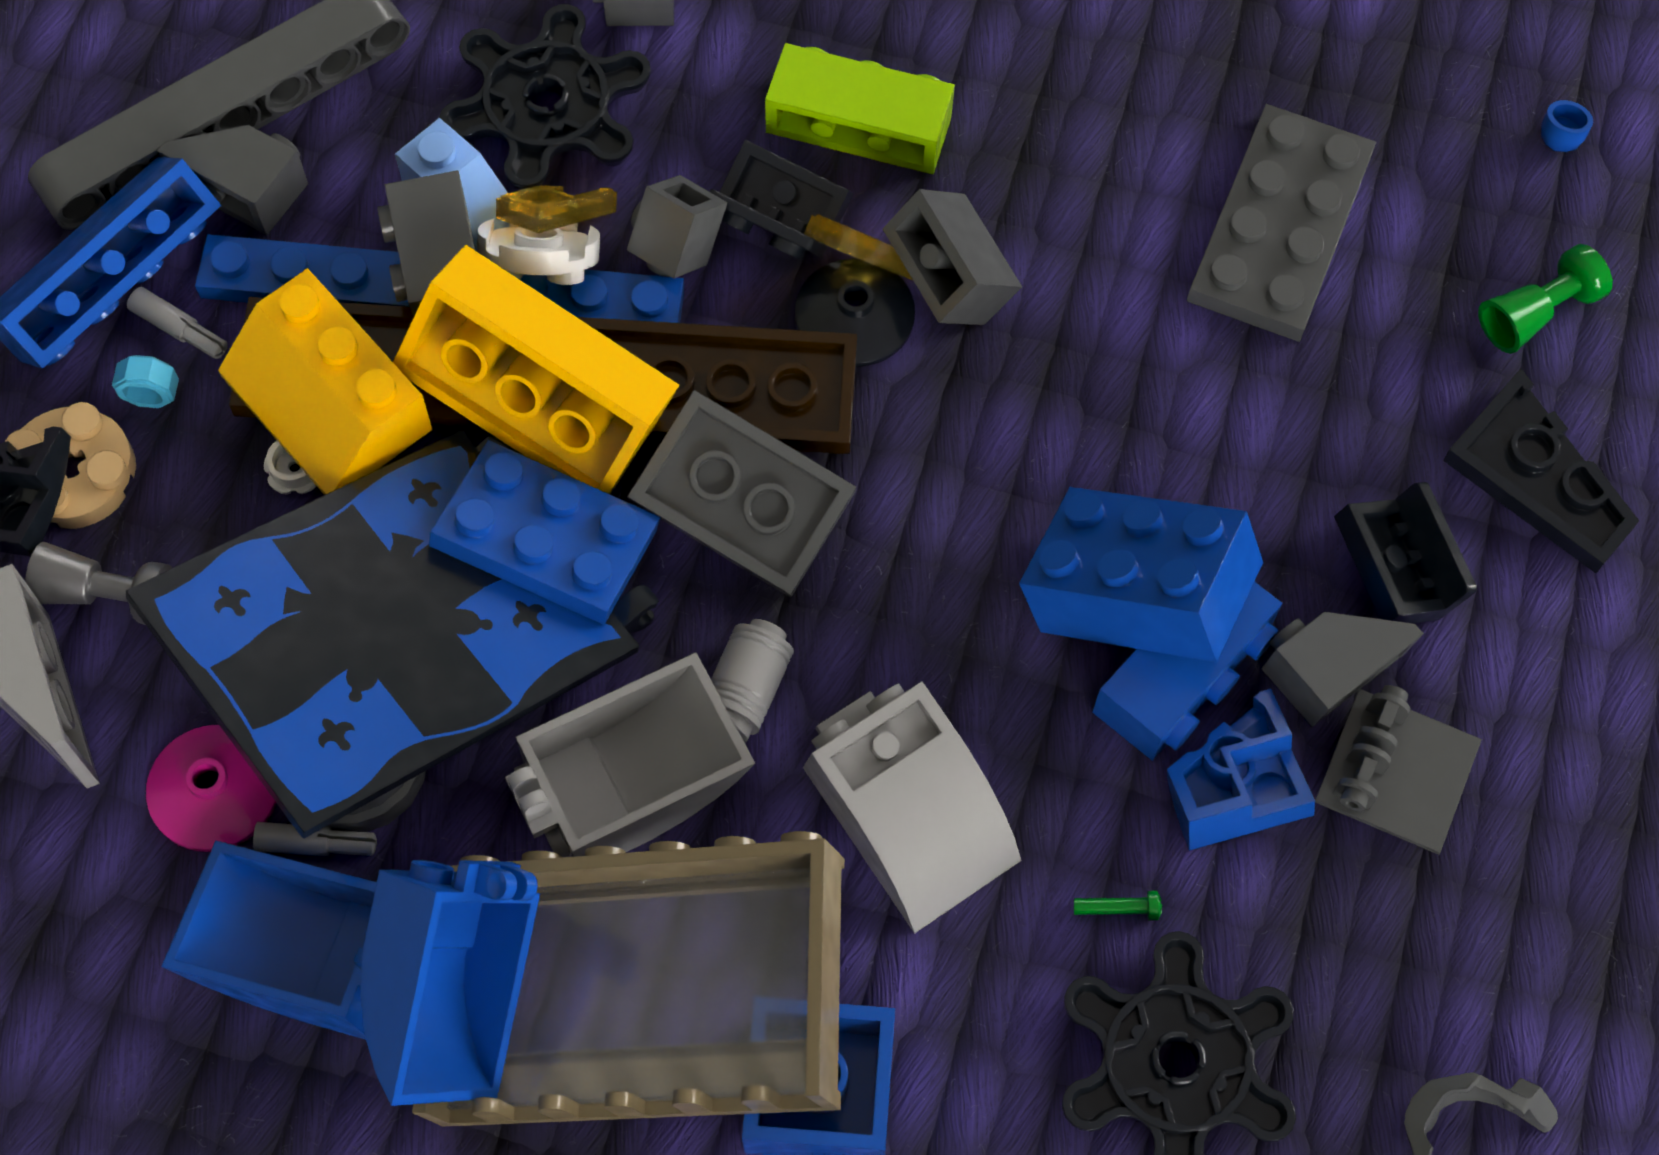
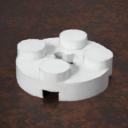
[477,214,600,285]

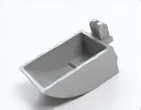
[505,652,755,857]
[803,681,1022,934]

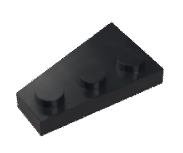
[1443,368,1639,573]

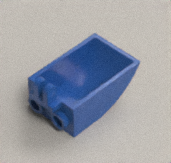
[161,840,377,1040]
[360,860,540,1106]

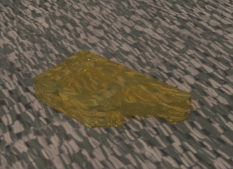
[496,185,617,233]
[804,214,913,280]

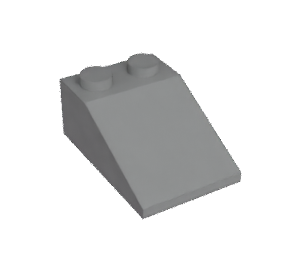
[0,564,100,788]

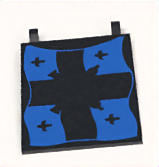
[126,430,659,839]

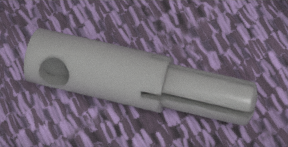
[127,287,227,359]
[253,822,377,856]

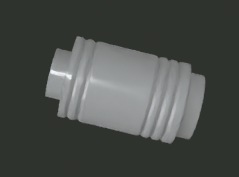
[711,619,794,743]

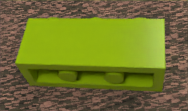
[765,43,955,175]

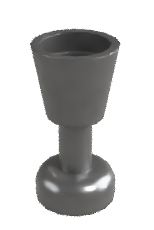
[25,542,172,625]

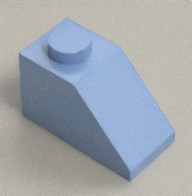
[395,118,522,251]

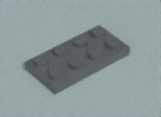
[1187,104,1377,342]

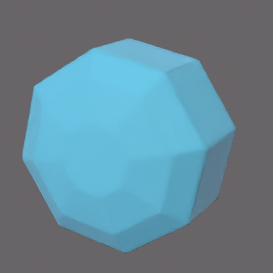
[112,355,179,408]

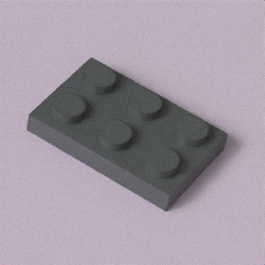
[627,390,856,598]

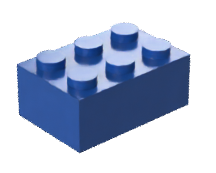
[1019,487,1263,663]

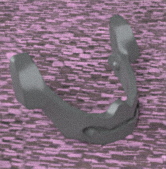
[1404,1072,1558,1155]

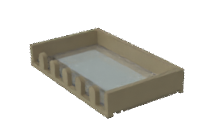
[412,831,845,1127]

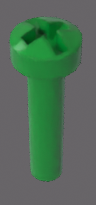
[1074,891,1163,921]

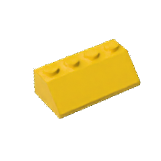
[393,245,679,494]

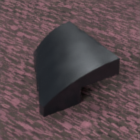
[0,426,71,557]

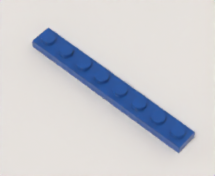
[195,234,685,323]

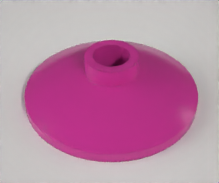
[146,725,276,852]

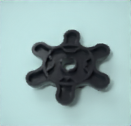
[439,4,651,192]
[1062,931,1296,1155]

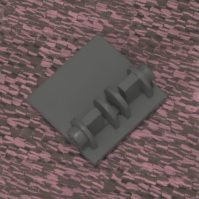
[1315,685,1482,855]

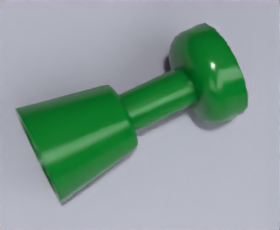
[1478,243,1613,354]

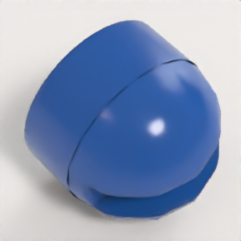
[1541,100,1593,152]

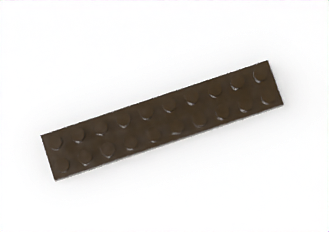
[229,297,857,454]

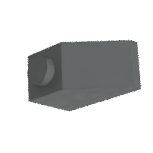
[157,125,308,235]
[1261,612,1424,727]

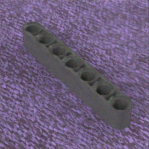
[28,0,410,230]

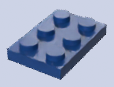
[429,440,660,625]

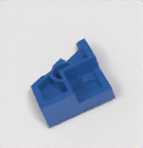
[1167,689,1315,850]

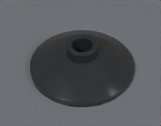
[795,259,915,367]

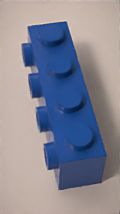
[0,157,222,368]

